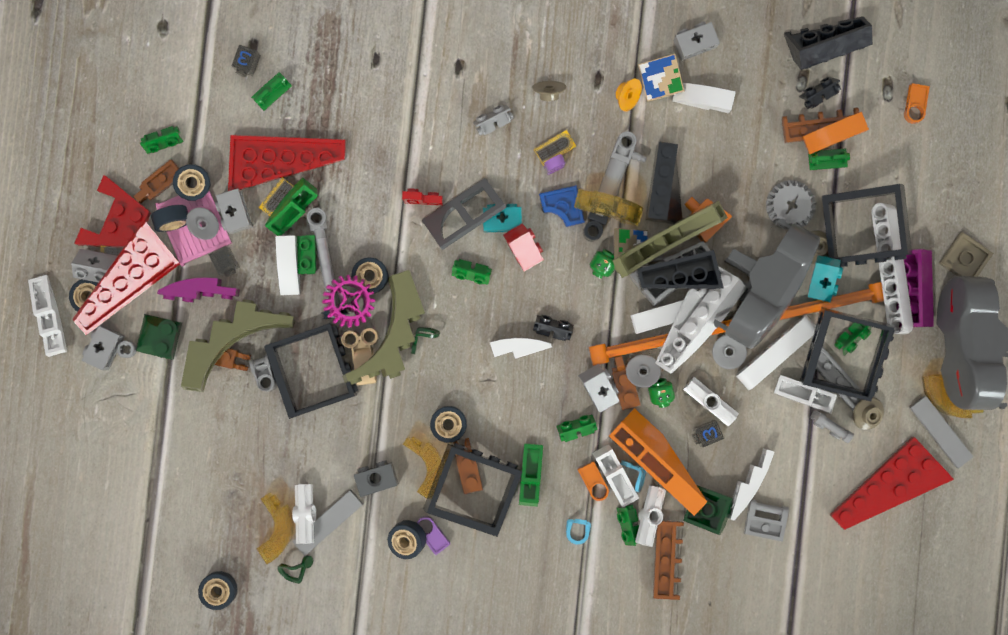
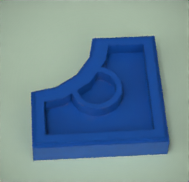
[539,185,585,227]

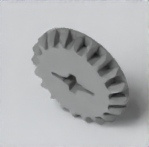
[766,180,816,230]

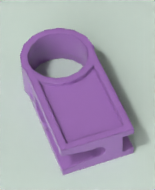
[544,154,566,175]
[417,516,450,555]

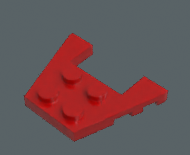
[74,175,151,248]

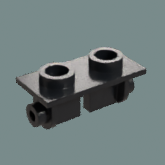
[799,77,841,109]
[533,315,574,342]

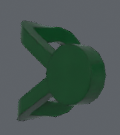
[411,327,440,354]
[277,555,313,584]

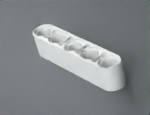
[736,315,816,390]

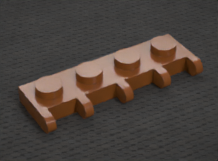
[782,107,859,143]
[653,520,684,600]

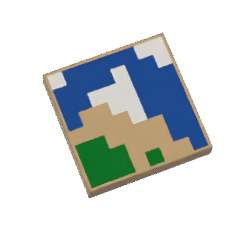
[638,54,685,102]

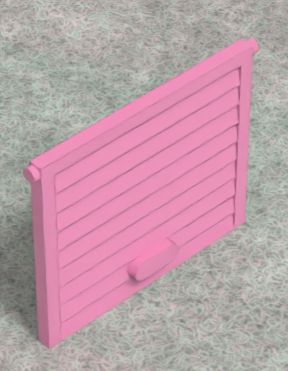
[155,190,232,267]

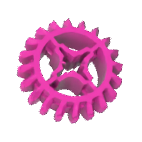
[322,275,375,328]

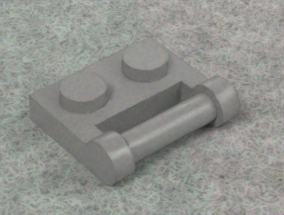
[809,411,854,443]
[744,499,789,542]

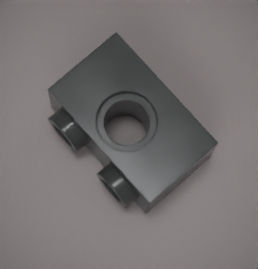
[354,460,399,497]

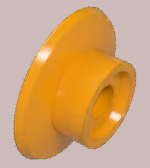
[616,79,642,111]

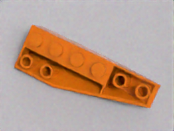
[609,408,707,516]

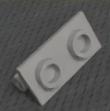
[473,105,514,136]

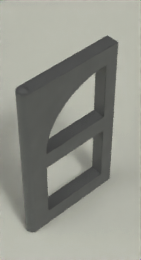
[422,178,507,250]

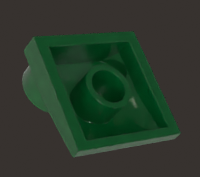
[136,314,182,360]
[683,485,733,535]

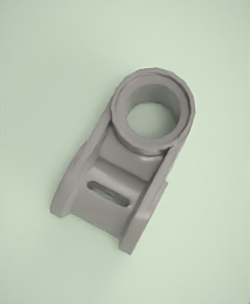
[249,354,277,392]

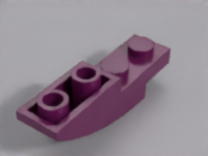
[157,278,240,303]

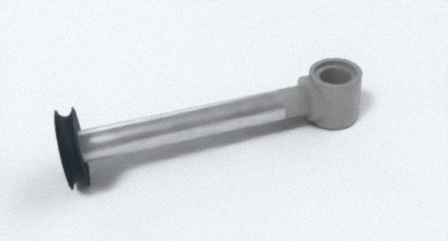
[307,208,350,319]

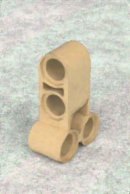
[341,328,380,386]

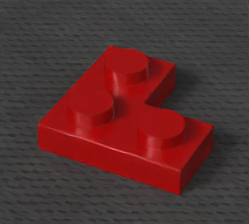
[402,188,443,206]

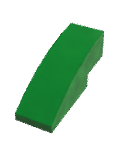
[265,177,318,236]
[519,444,543,507]

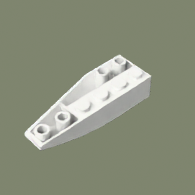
[656,266,747,374]

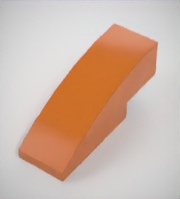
[802,112,869,155]

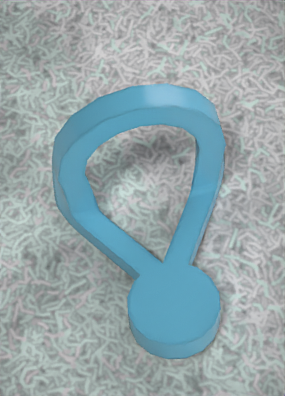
[620,460,646,493]
[566,519,591,545]

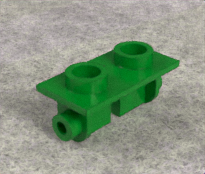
[251,72,292,111]
[140,125,183,154]
[808,148,850,170]
[297,235,316,275]
[451,259,492,285]
[834,323,871,356]
[556,415,598,442]
[617,505,639,546]

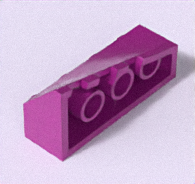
[895,249,934,328]

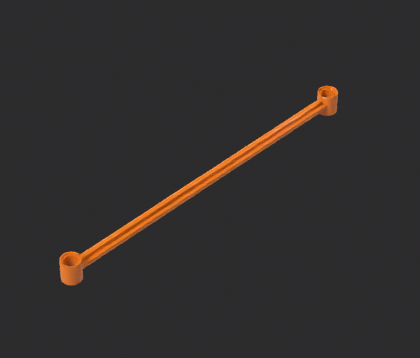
[589,282,884,366]

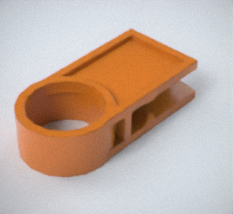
[904,83,930,124]
[577,461,609,501]

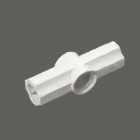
[683,377,739,426]
[292,484,316,544]
[635,486,666,547]

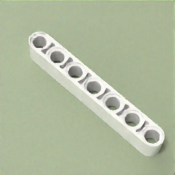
[872,203,913,334]

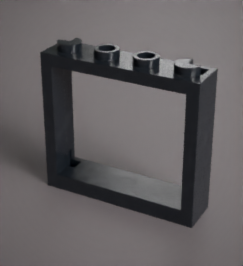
[822,184,912,267]
[800,307,894,402]
[264,323,359,419]
[423,443,522,537]

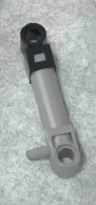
[583,131,647,242]

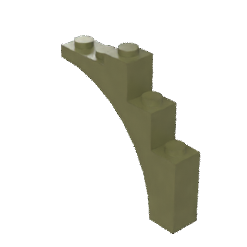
[613,200,728,278]
[342,270,425,385]
[181,299,295,392]

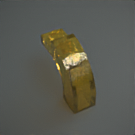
[574,189,643,226]
[922,374,984,418]
[403,436,442,499]
[256,492,294,564]

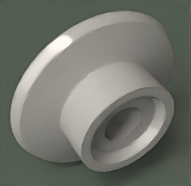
[186,207,219,240]
[712,335,747,369]
[626,355,661,388]

